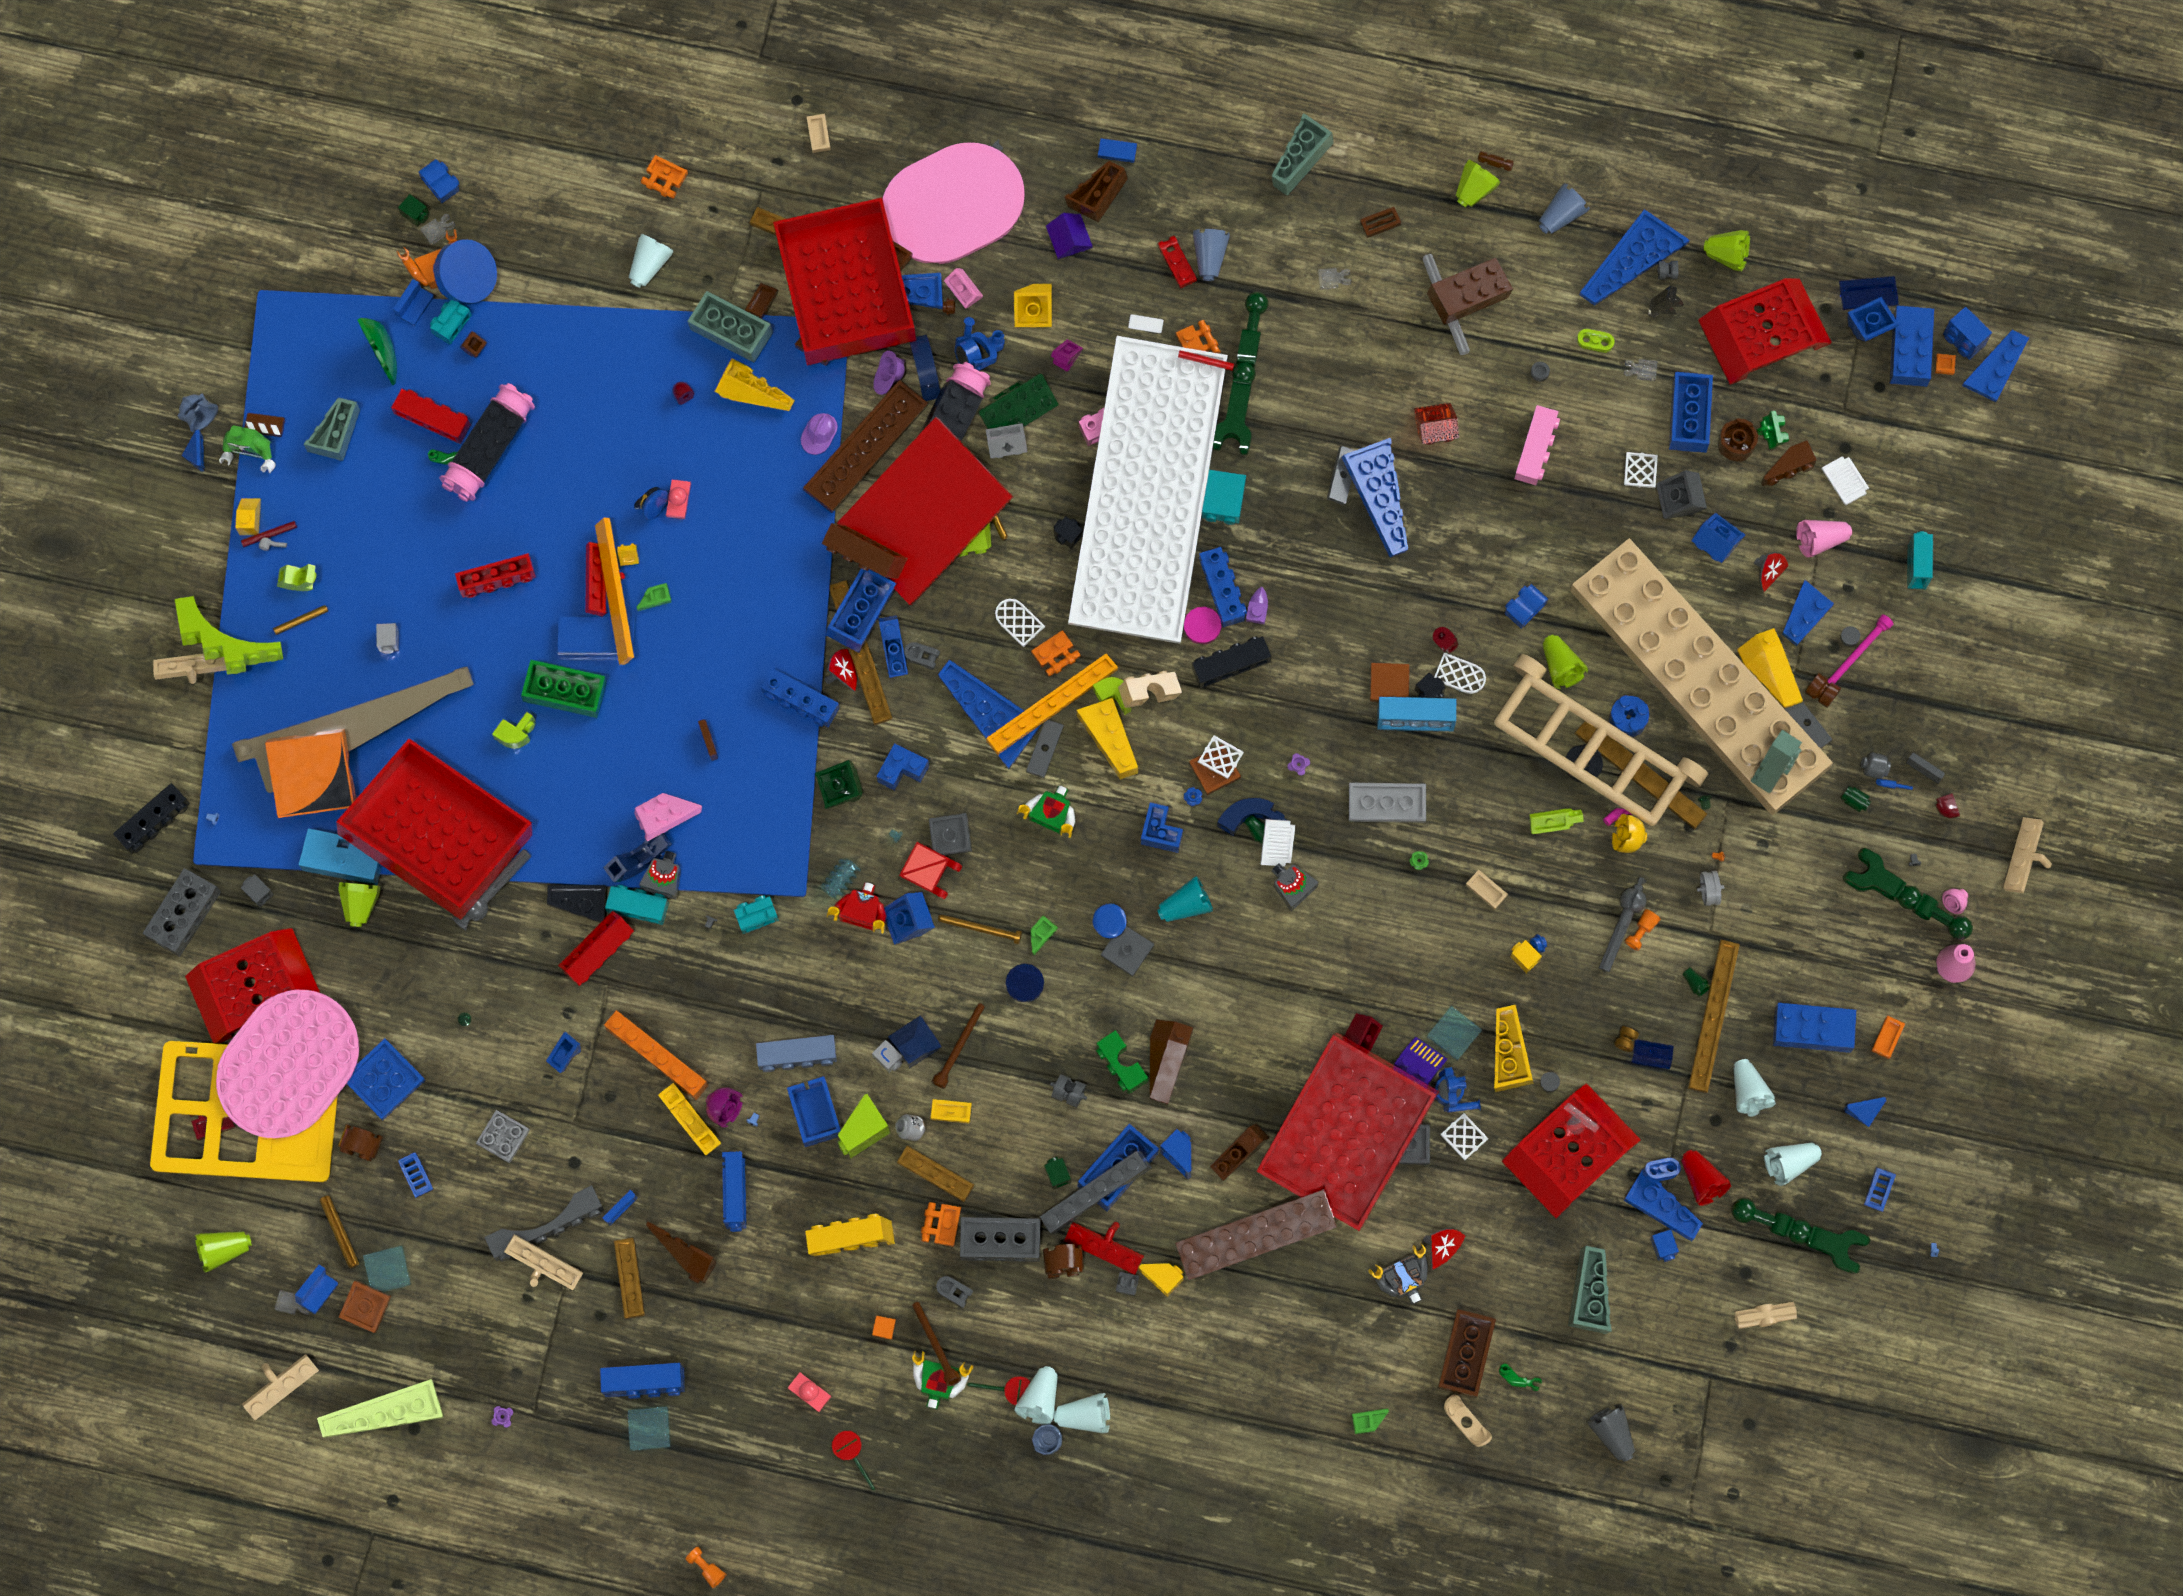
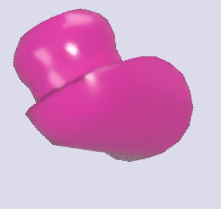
[1603,808,1633,826]

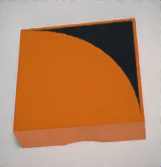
[265,728,356,818]

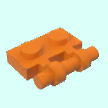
[641,155,688,199]
[1176,320,1220,354]
[1031,630,1081,677]
[921,1202,961,1247]

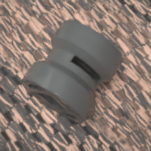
[1657,261,1678,280]

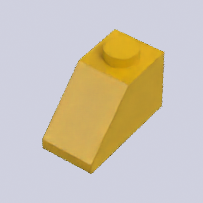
[235,498,261,535]
[1138,1263,1184,1297]

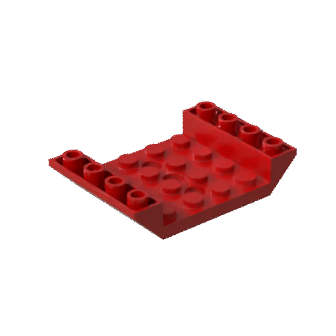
[1698,278,1832,385]
[185,928,320,1044]
[1502,1083,1641,1219]

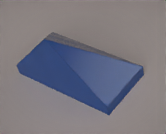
[182,430,205,472]
[1844,1097,1886,1127]

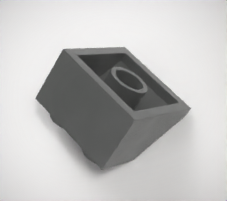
[1656,470,1707,519]

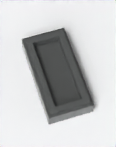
[1906,753,1945,784]

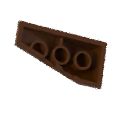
[1150,1020,1193,1105]
[646,1222,717,1284]

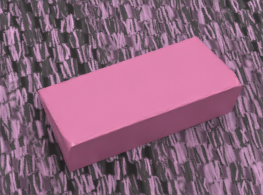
[944,268,983,309]

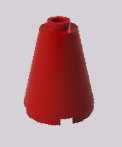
[1681,1150,1731,1206]

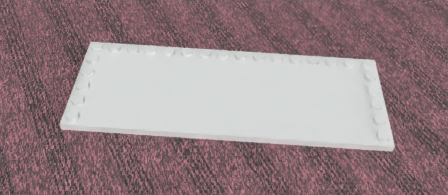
[1068,336,1228,644]

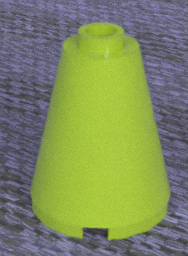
[1542,635,1588,689]
[195,1232,252,1273]

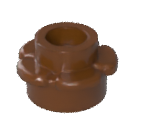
[943,297,955,316]

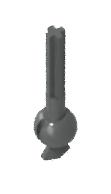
[452,849,532,931]
[1599,877,1647,972]

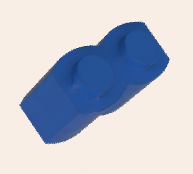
[418,159,460,203]
[1505,584,1548,629]

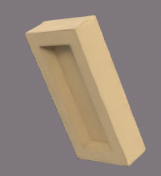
[807,114,831,153]
[1466,870,1508,910]

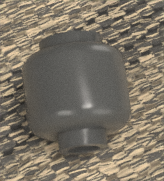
[1860,752,1891,779]

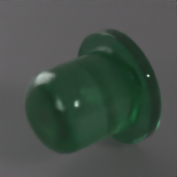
[1698,795,1711,810]
[458,1013,472,1026]

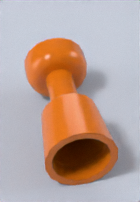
[1624,909,1661,951]
[685,1547,727,1588]

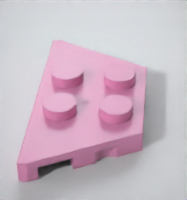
[634,793,702,841]

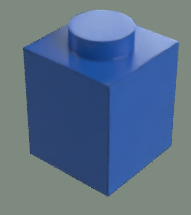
[1650,1230,1679,1262]

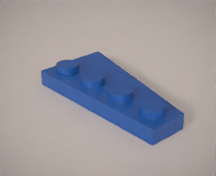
[1962,330,2029,402]

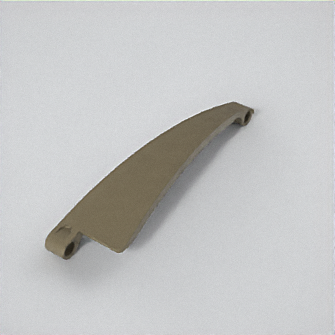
[232,666,474,793]

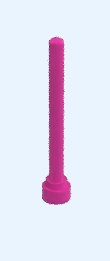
[1828,614,1894,683]

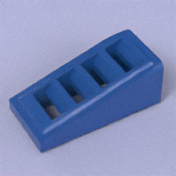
[398,1152,433,1198]
[1864,1167,1896,1212]

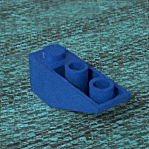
[878,615,908,678]

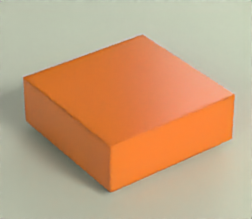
[1935,353,1956,375]
[872,1316,896,1340]

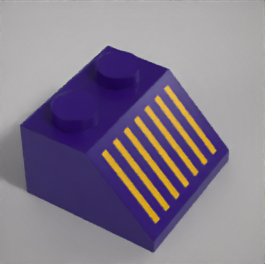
[1394,1037,1447,1085]

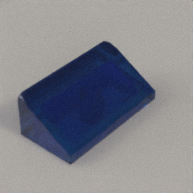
[1632,1039,1674,1069]

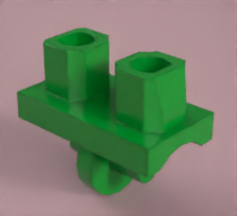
[1757,411,1789,449]

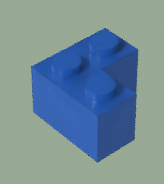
[877,743,929,791]
[1141,802,1183,853]

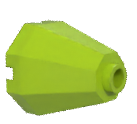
[1456,160,1500,208]
[1704,230,1750,271]
[339,882,381,927]

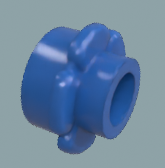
[1184,787,1202,806]
[1530,934,1547,953]

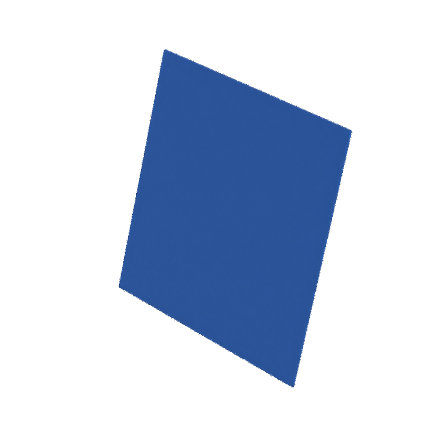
[193,290,847,897]

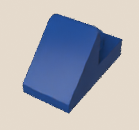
[546,1032,581,1073]

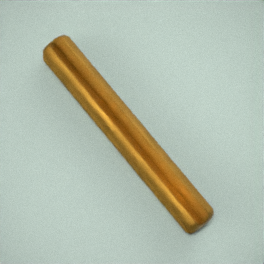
[320,1195,359,1268]

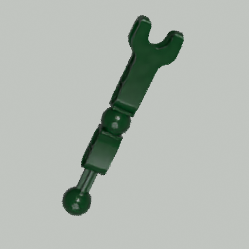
[1212,292,1268,456]

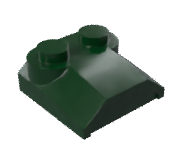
[815,760,863,809]

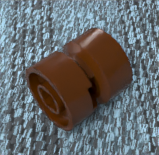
[1805,673,1841,708]

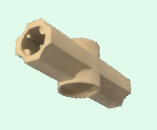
[1735,1302,1797,1329]

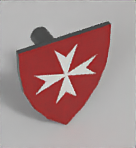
[1754,552,1789,592]
[825,649,857,692]
[1423,1228,1466,1270]

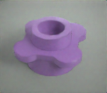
[1288,754,1310,776]
[492,1406,513,1428]

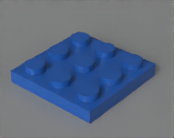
[347,1038,425,1121]

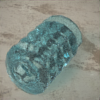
[820,858,861,901]

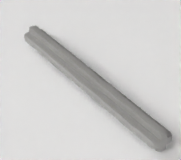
[1423,254,1470,355]

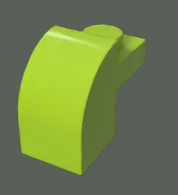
[277,564,316,591]
[1093,677,1131,715]
[492,712,535,749]

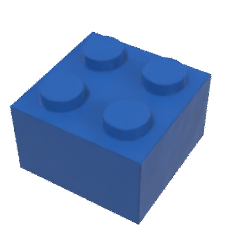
[1943,307,1992,360]

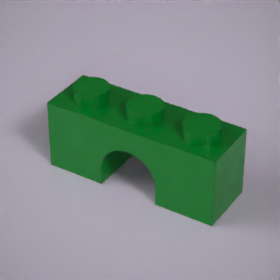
[1095,1030,1148,1094]

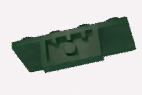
[978,373,1058,429]

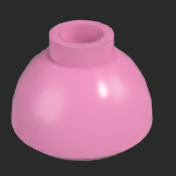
[1942,889,1968,914]

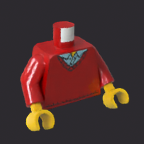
[826,882,887,934]

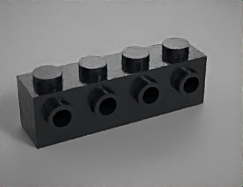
[1192,636,1271,689]
[113,783,190,854]

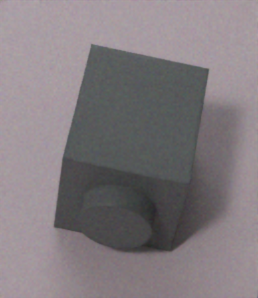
[241,875,274,908]

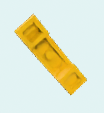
[658,1083,721,1156]

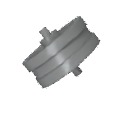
[1697,870,1724,906]

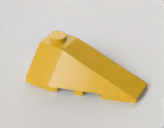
[715,358,795,411]
[1737,628,1803,708]

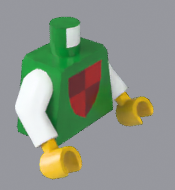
[1016,786,1075,838]
[912,1351,973,1410]

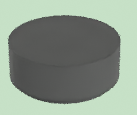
[1530,362,1550,382]
[1840,626,1860,646]
[1540,1072,1560,1092]

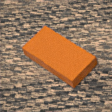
[1871,1015,1905,1059]

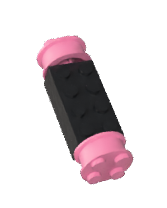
[918,362,991,441]
[439,383,535,502]

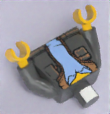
[1368,1243,1428,1305]

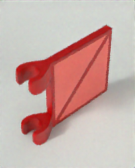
[899,842,962,899]

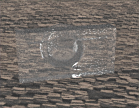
[1564,1103,1600,1135]

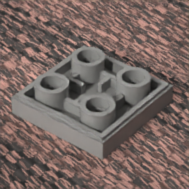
[476,1110,530,1163]

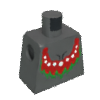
[639,851,681,900]
[1271,863,1319,912]

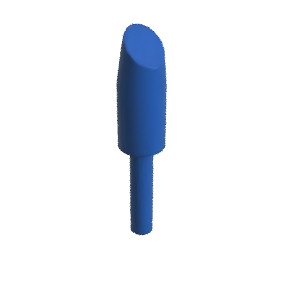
[1876,779,1913,790]

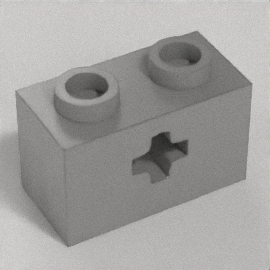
[986,423,1028,458]

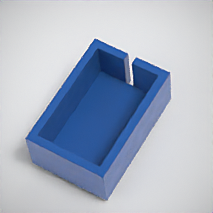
[787,1076,841,1147]

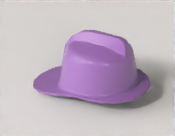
[874,351,905,395]
[801,413,838,455]

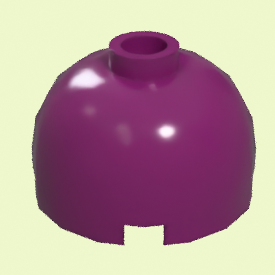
[706,1087,743,1127]

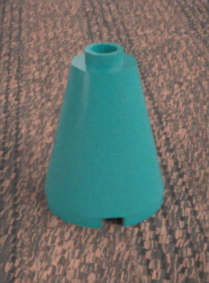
[1157,876,1213,922]

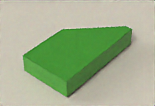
[637,583,672,611]
[1031,916,1058,955]
[1352,1409,1389,1434]

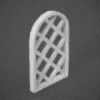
[995,599,1045,647]
[1435,653,1486,694]

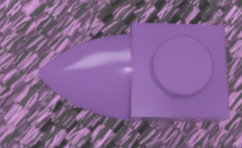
[1246,587,1268,624]

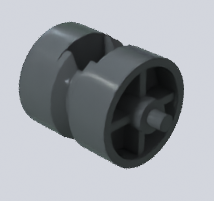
[1050,1074,1087,1108]

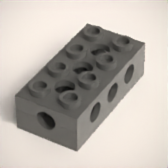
[142,868,221,957]
[960,1217,1041,1262]

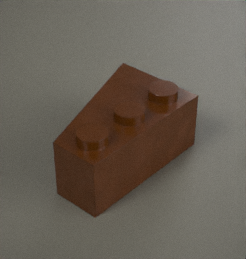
[1064,161,1128,222]

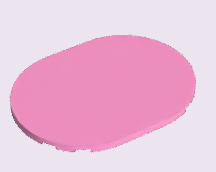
[883,143,1025,264]
[216,990,359,1138]

